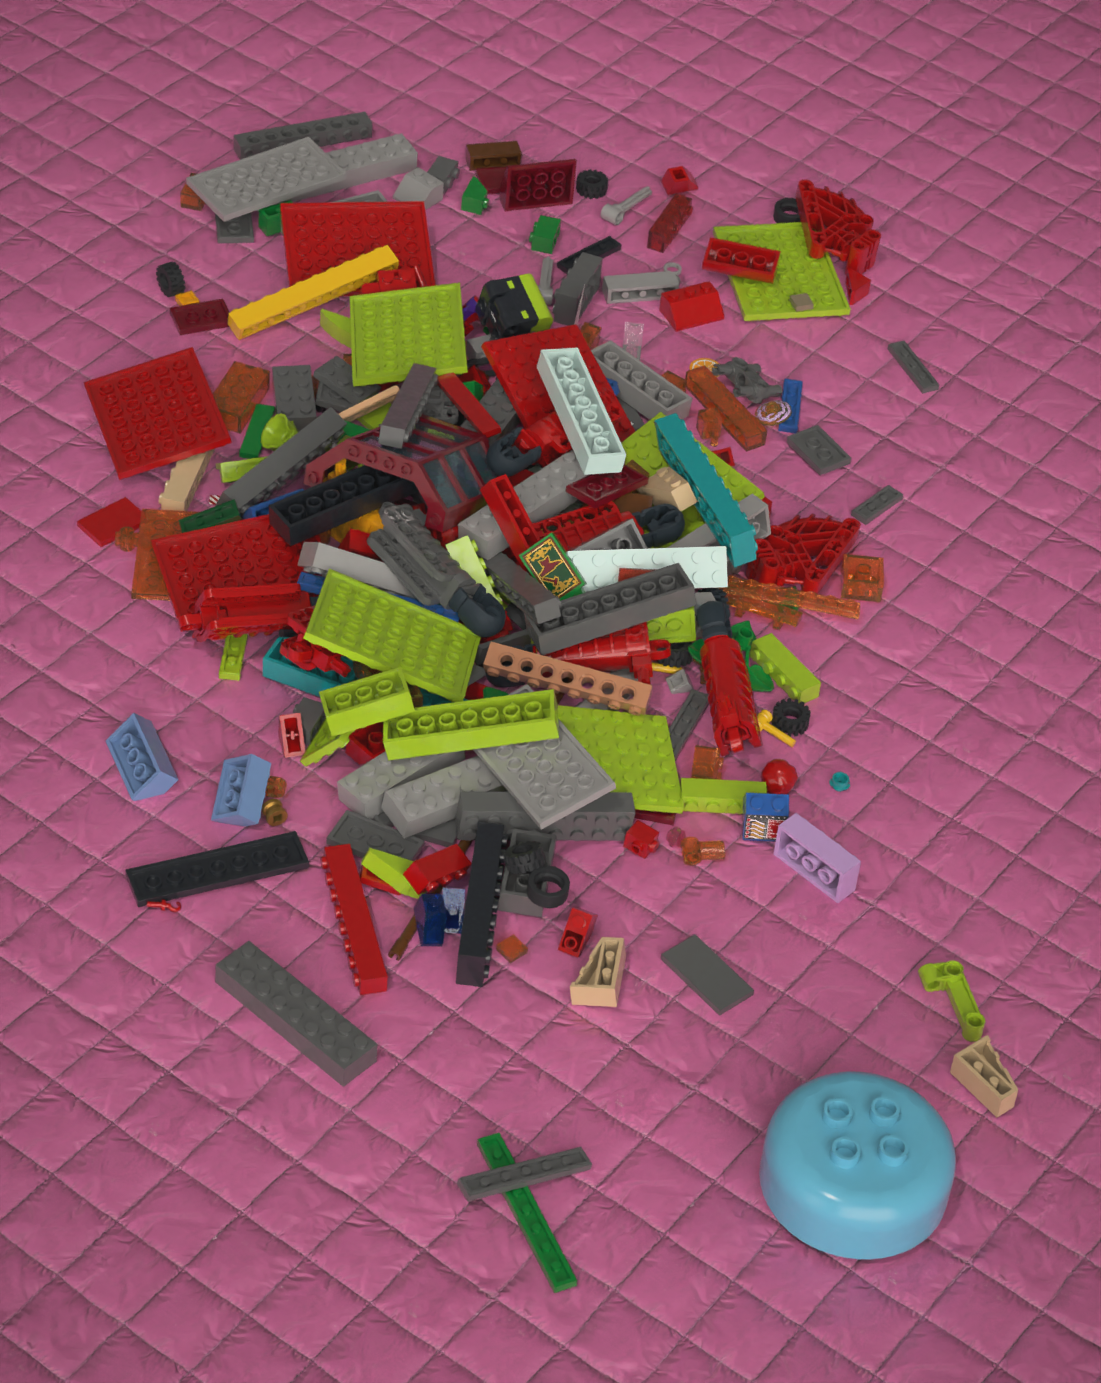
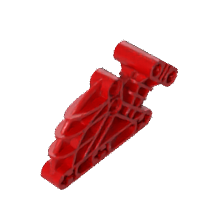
[795,179,881,275]
[745,513,861,599]

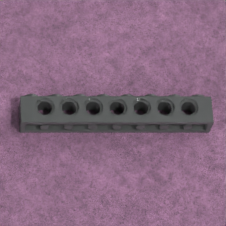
[234,112,372,160]

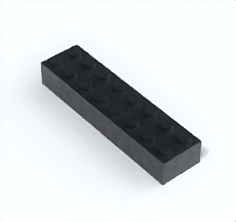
[269,447,428,546]
[456,822,508,987]

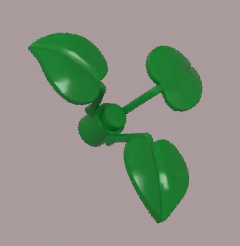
[688,620,774,692]

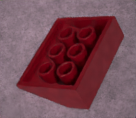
[499,159,577,211]

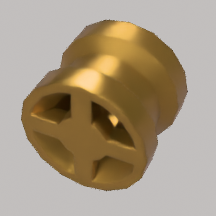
[261,799,288,826]

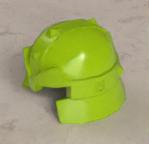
[261,413,298,451]

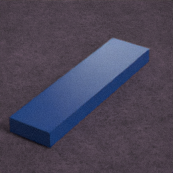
[778,379,803,433]

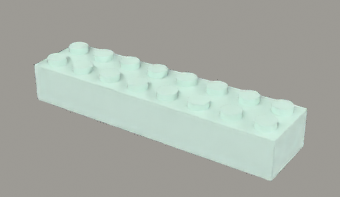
[537,348,626,475]
[566,546,728,592]

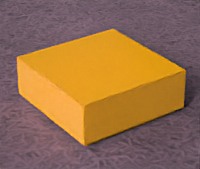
[175,290,200,306]

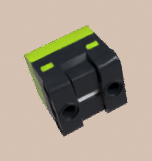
[475,274,553,341]

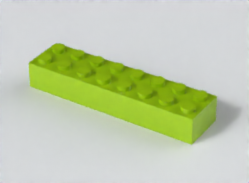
[383,689,559,760]

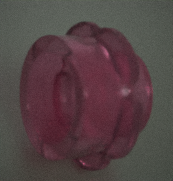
[666,827,686,848]

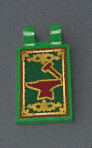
[519,532,587,601]

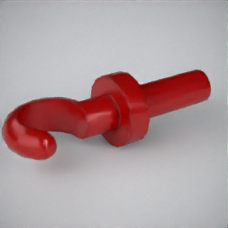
[146,899,181,912]

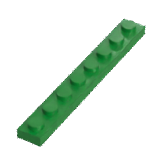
[477,1133,577,1293]

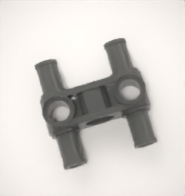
[712,357,782,404]

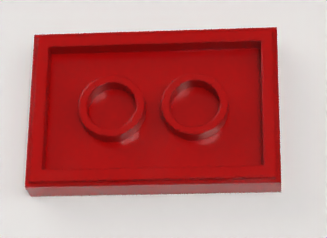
[77,497,150,547]

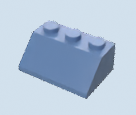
[211,754,271,827]

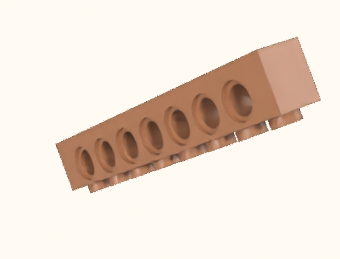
[483,642,652,716]

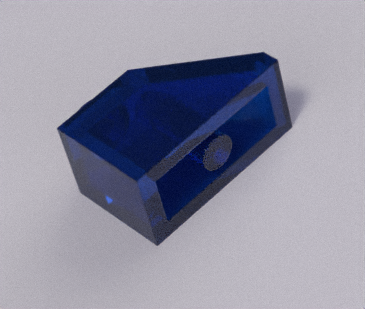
[440,887,465,934]
[413,894,446,946]

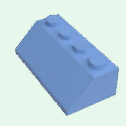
[106,713,179,801]

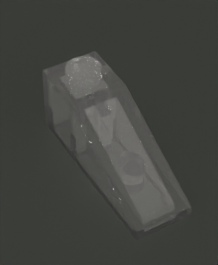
[622,322,644,361]

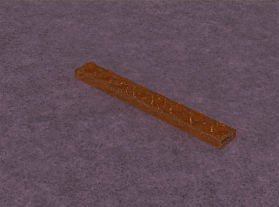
[719,575,860,619]

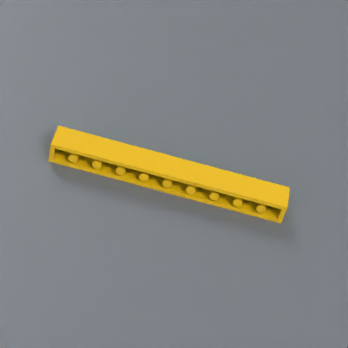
[227,245,399,340]

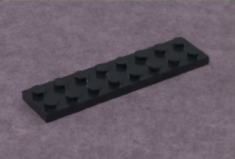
[125,831,309,907]

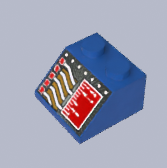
[742,793,789,842]

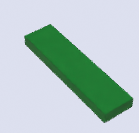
[239,403,275,459]

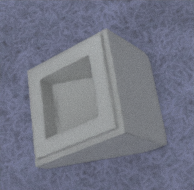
[666,669,694,694]

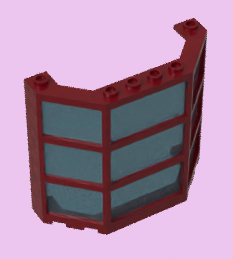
[303,414,513,532]

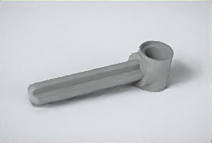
[600,186,652,226]
[538,256,554,305]

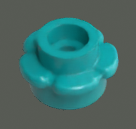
[829,772,850,791]

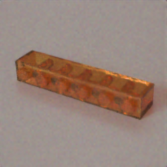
[684,365,767,452]

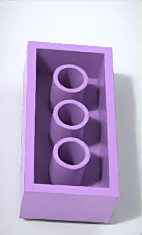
[773,813,861,903]

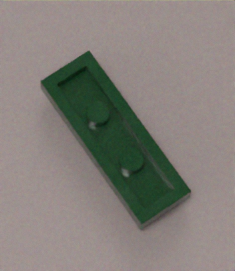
[179,499,242,533]

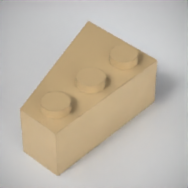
[637,467,697,511]
[570,937,626,1007]
[950,1035,1018,1117]

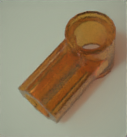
[680,837,725,866]

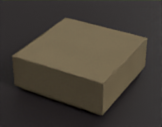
[789,293,814,312]

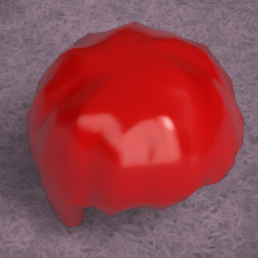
[760,759,798,794]

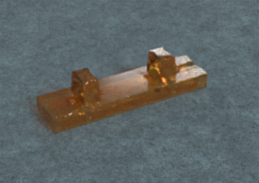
[725,588,803,630]

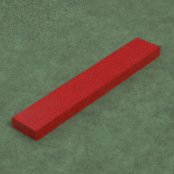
[437,372,501,438]

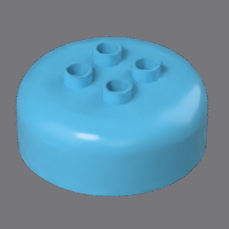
[759,1071,956,1259]

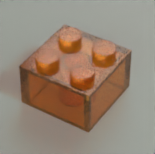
[841,554,884,602]

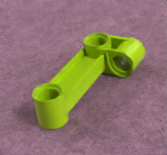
[918,960,986,1042]

